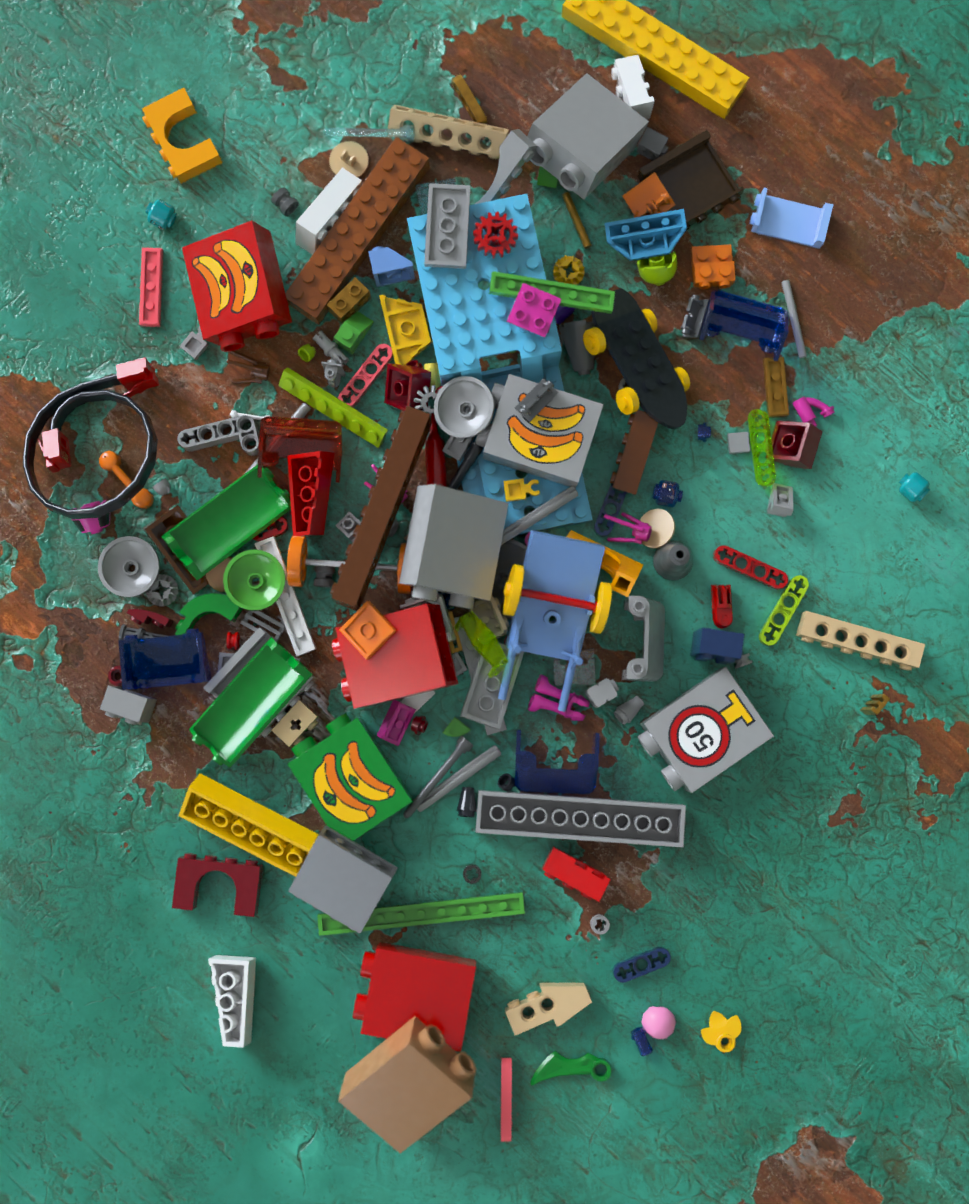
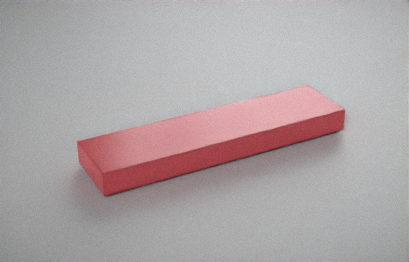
[139,248,163,327]

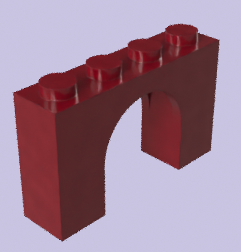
[172,853,263,917]

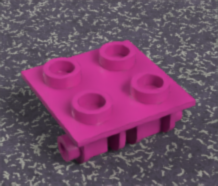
[507,283,561,337]

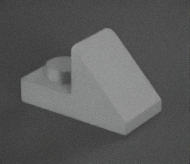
[767,483,794,517]

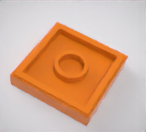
[339,601,397,660]

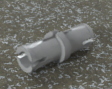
[313,331,349,366]

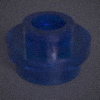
[698,422,711,442]

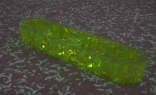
[748,409,776,486]

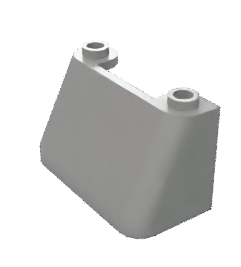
[622,596,665,682]

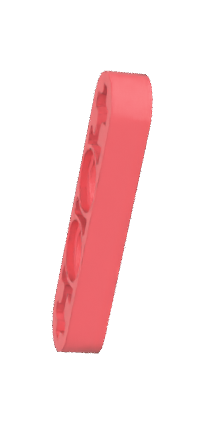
[338,344,393,408]
[501,1058,512,1142]

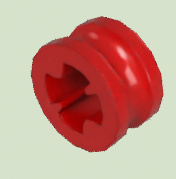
[226,632,240,650]

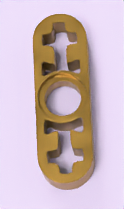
[451,74,487,124]

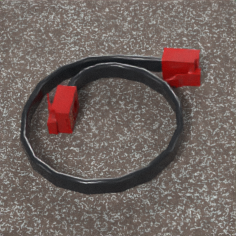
[23,357,159,519]

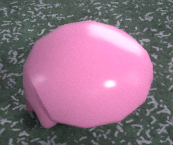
[642,1006,676,1039]

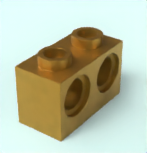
[327,277,371,324]

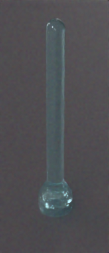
[323,125,415,142]

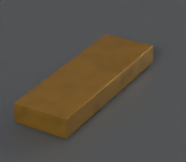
[763,357,789,418]

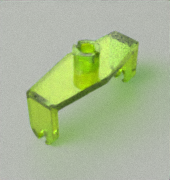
[454,611,508,678]

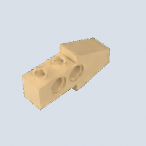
[505,983,592,1035]

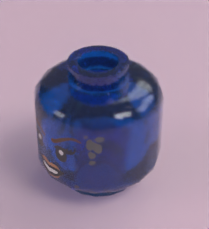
[652,480,683,508]

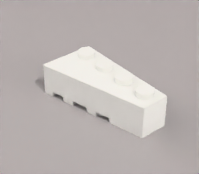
[295,168,362,255]

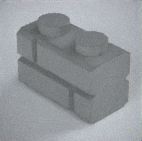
[585,678,619,708]

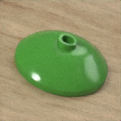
[223,550,285,611]

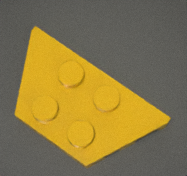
[379,295,431,365]

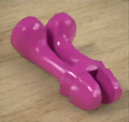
[528,674,590,721]

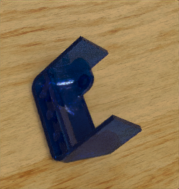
[700,290,789,361]
[514,730,600,794]

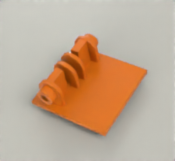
[622,172,676,218]

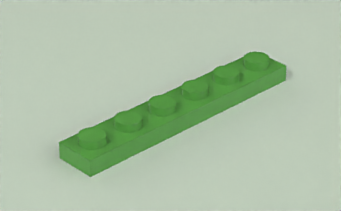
[489,271,615,314]

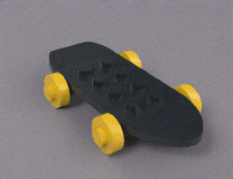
[583,288,690,430]

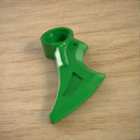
[530,1050,611,1086]

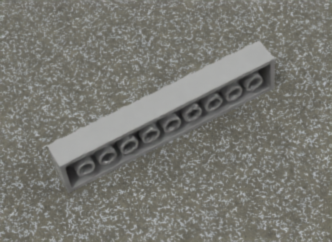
[476,790,686,847]

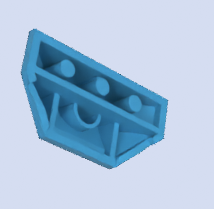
[604,209,687,261]

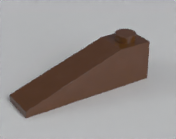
[142,505,209,595]

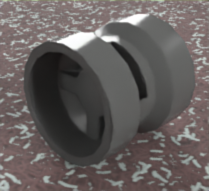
[271,187,299,216]
[313,566,335,588]

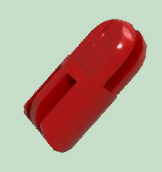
[711,585,733,629]

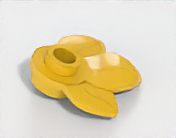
[701,1011,741,1053]

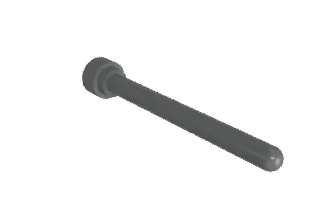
[403,736,473,818]

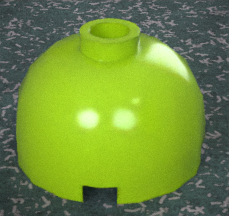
[637,251,677,286]

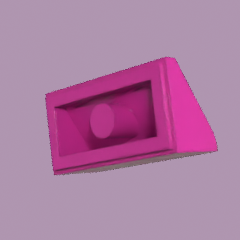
[377,700,416,746]

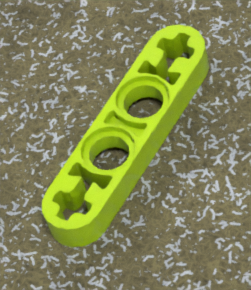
[759,575,809,646]

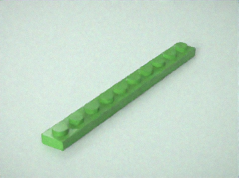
[317,892,525,936]

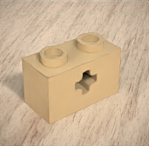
[271,700,319,747]

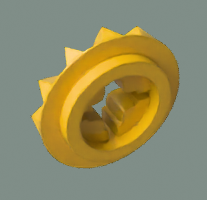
[553,255,585,285]

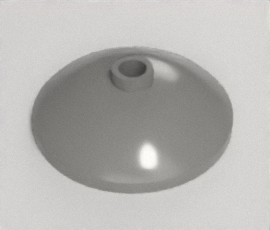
[434,376,495,438]
[98,536,160,597]

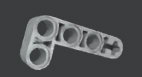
[177,415,262,456]

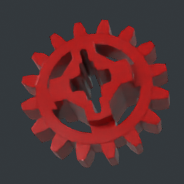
[473,211,518,259]

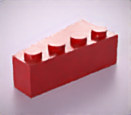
[287,451,335,537]

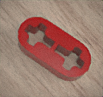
[253,517,288,542]

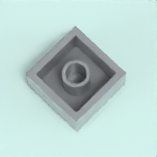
[100,685,157,725]

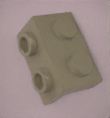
[469,594,509,643]

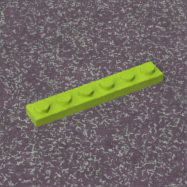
[278,367,388,448]

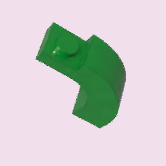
[175,593,243,640]

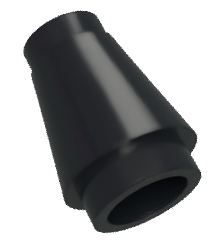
[456,787,477,818]

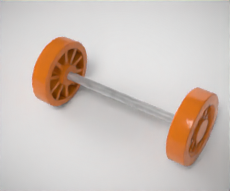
[287,536,413,594]

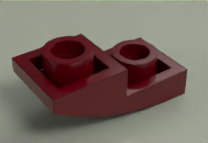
[126,609,174,628]

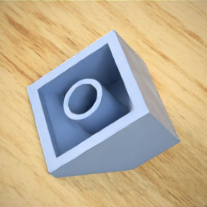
[368,246,415,287]

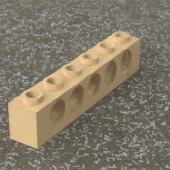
[387,105,509,159]
[796,611,925,671]

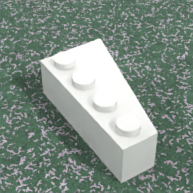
[208,955,256,1048]

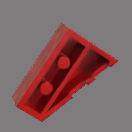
[542,846,611,902]

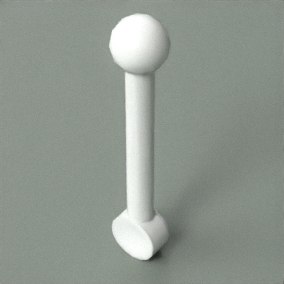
[230,410,272,423]

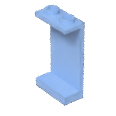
[749,188,833,249]

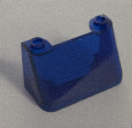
[118,629,211,690]

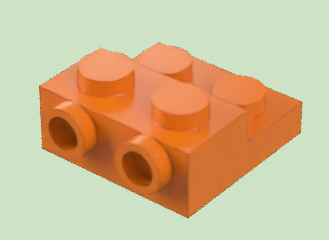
[691,245,735,290]

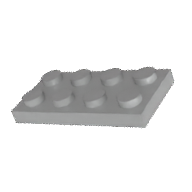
[424,183,471,269]
[460,640,524,729]

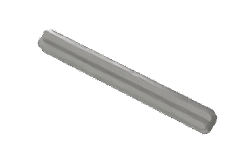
[501,486,578,545]
[417,745,501,812]

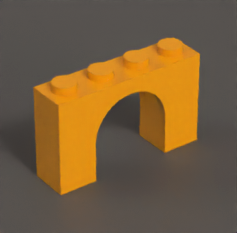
[142,88,222,184]
[566,530,644,597]

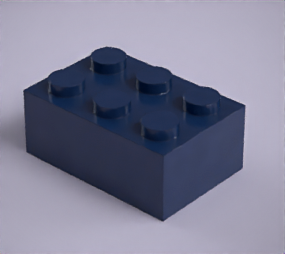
[690,628,744,665]

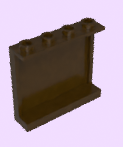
[637,130,744,232]

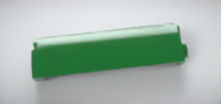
[161,464,291,580]
[189,637,313,768]

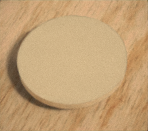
[329,141,369,178]
[640,509,675,548]

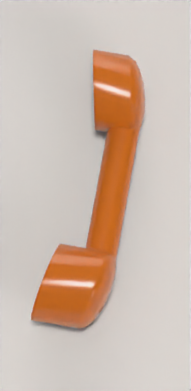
[99,451,154,509]

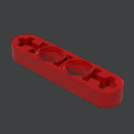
[713,545,788,589]

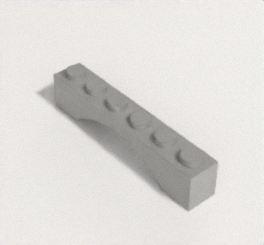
[475,129,537,204]

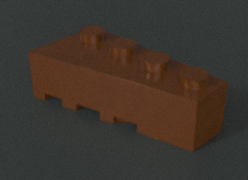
[610,410,658,495]

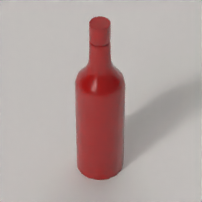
[425,413,447,487]

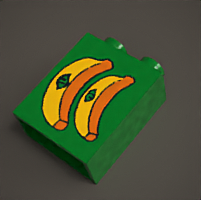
[288,713,414,841]

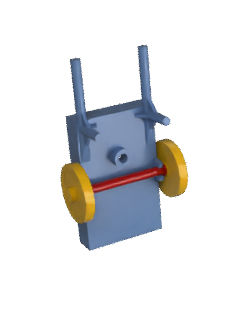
[498,530,612,712]

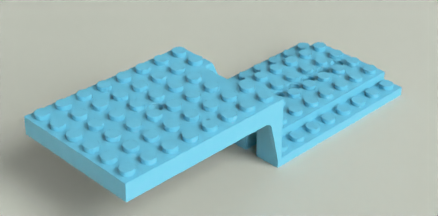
[407,194,593,536]

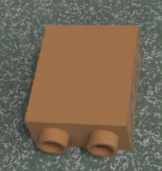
[338,1016,476,1153]

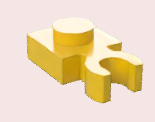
[503,478,540,502]

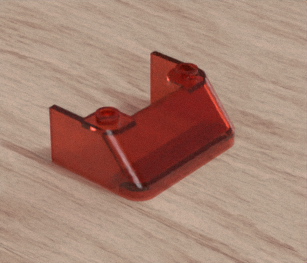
[257,416,342,483]

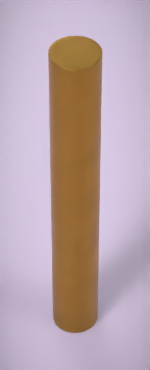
[562,192,592,249]

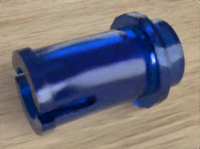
[631,1027,653,1056]

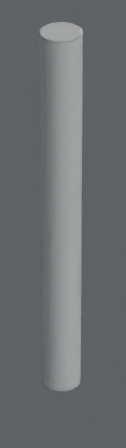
[782,280,807,358]

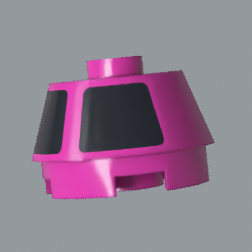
[71,500,110,534]

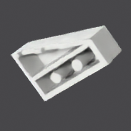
[611,55,654,119]

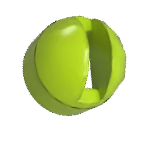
[298,344,316,362]

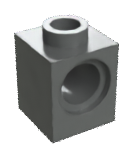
[636,127,669,161]

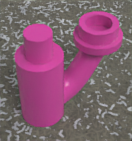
[792,396,835,427]

